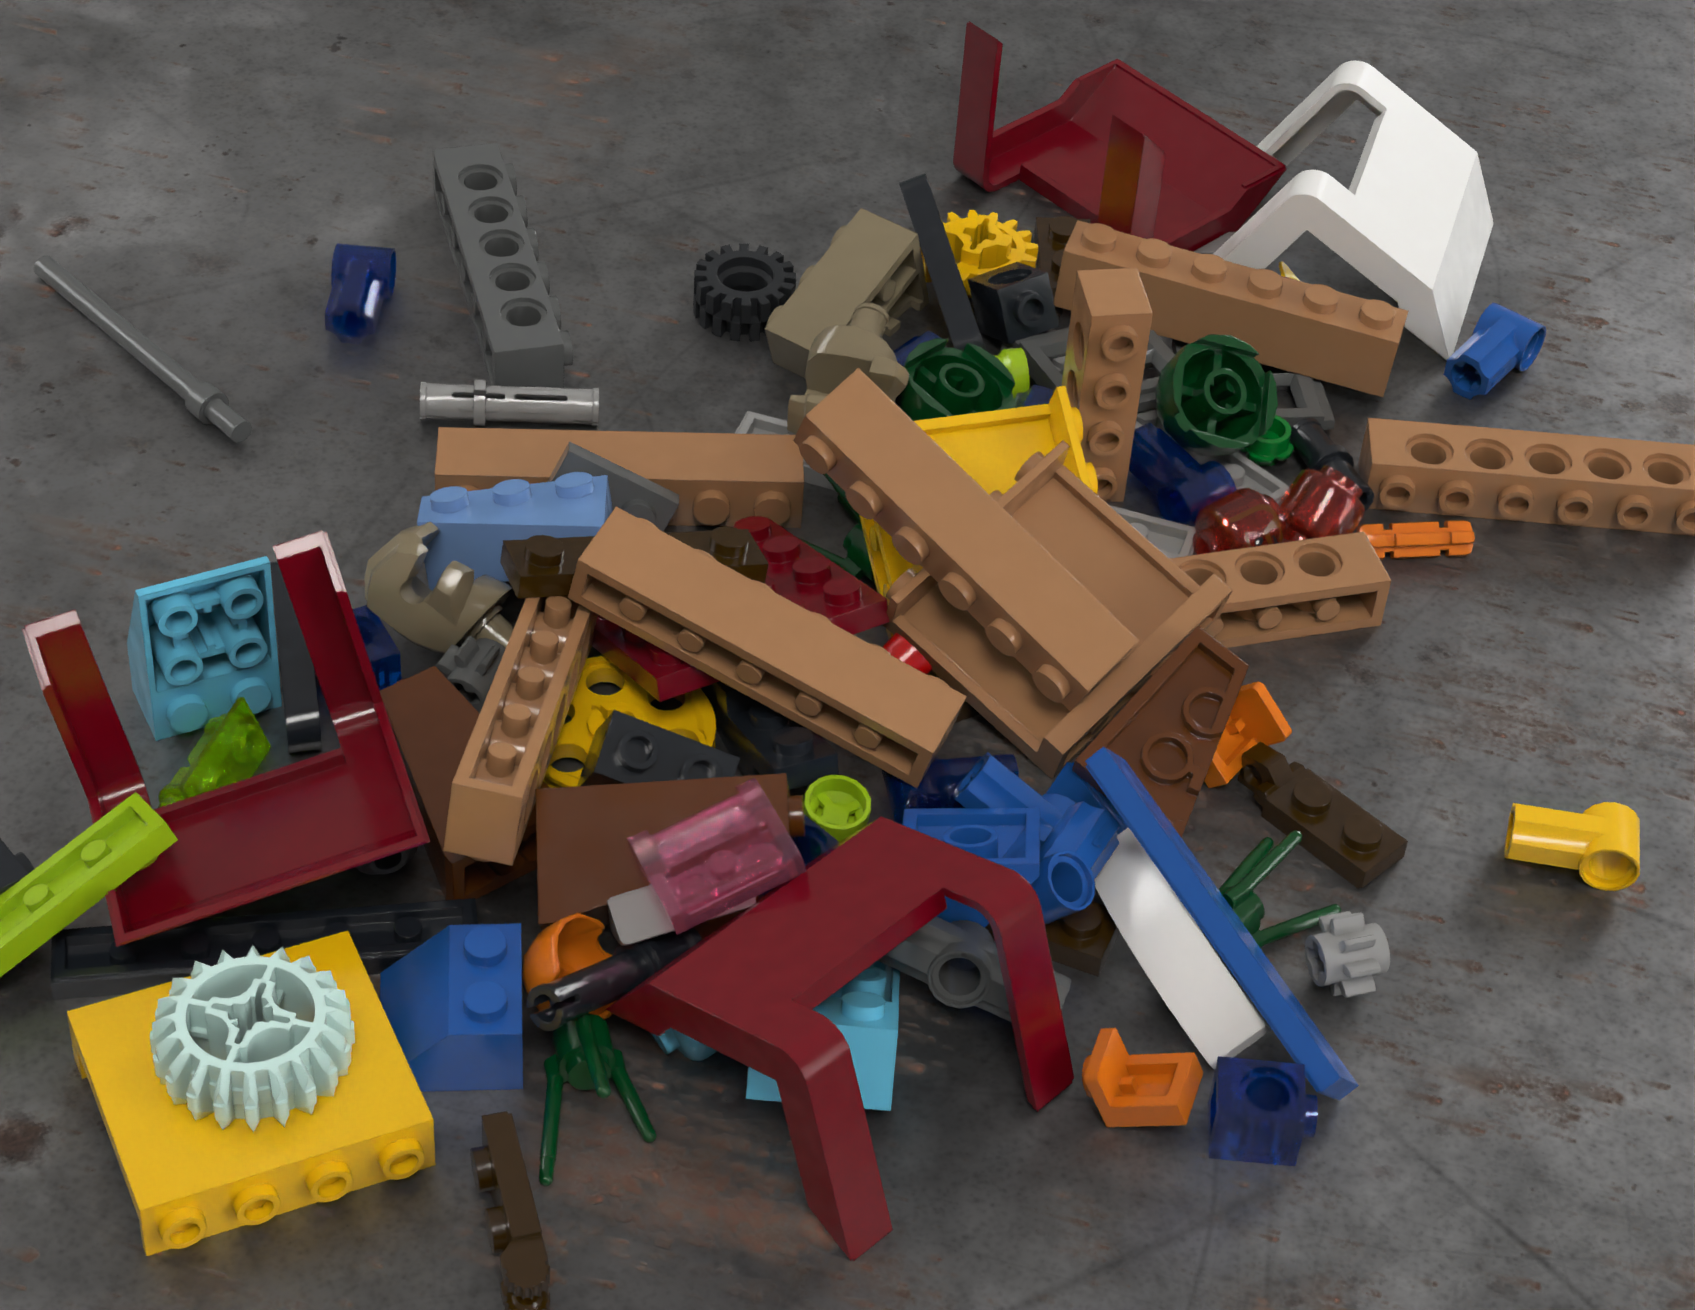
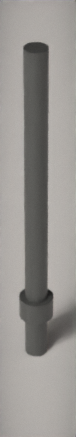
[34,256,252,443]

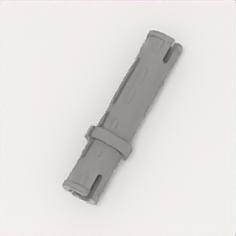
[420,379,599,427]

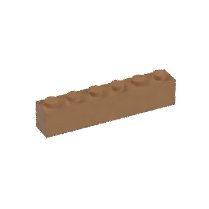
[1054,220,1409,397]
[793,368,1139,711]
[435,427,804,528]
[568,507,967,788]

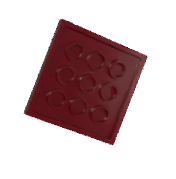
[592,516,890,702]

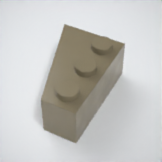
[765,208,929,378]

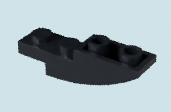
[701,681,839,790]

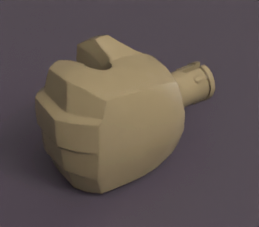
[787,303,909,435]
[365,522,514,655]

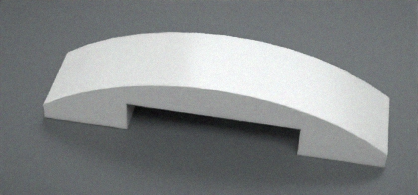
[1095,827,1272,1070]

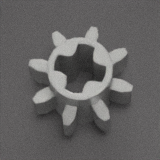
[1305,911,1390,998]

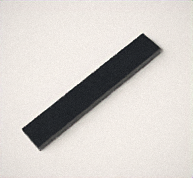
[50,898,478,1000]

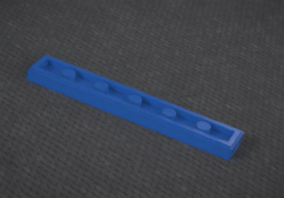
[1085,746,1359,1100]

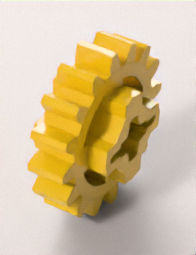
[920,210,1038,298]

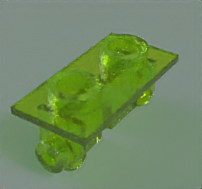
[158,697,271,808]

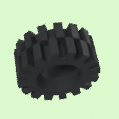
[693,243,796,342]

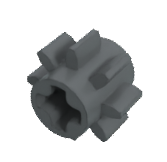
[436,636,506,713]

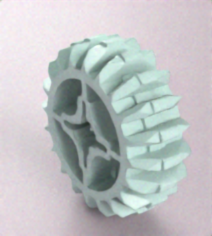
[149,944,355,1133]

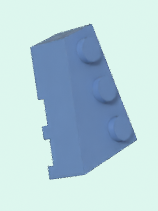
[417,472,613,590]

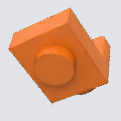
[1204,681,1292,788]
[1082,1028,1204,1127]

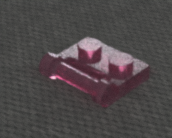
[627,777,806,935]

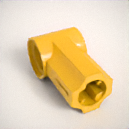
[1504,802,1640,891]

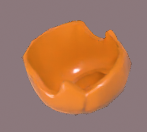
[522,912,617,1020]

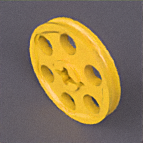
[543,656,716,788]

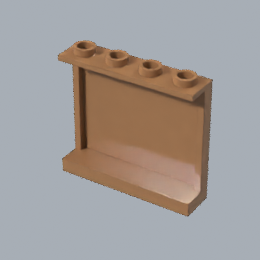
[883,440,1233,779]

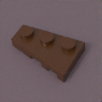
[1072,626,1249,837]

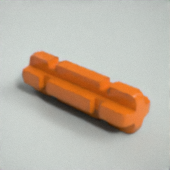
[1356,520,1475,559]

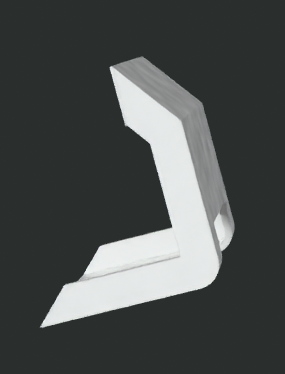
[1213,60,1494,361]

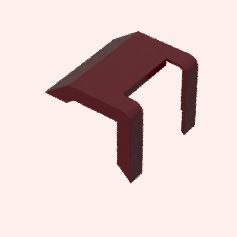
[953,21,1287,252]
[22,530,430,947]
[605,816,1074,1261]

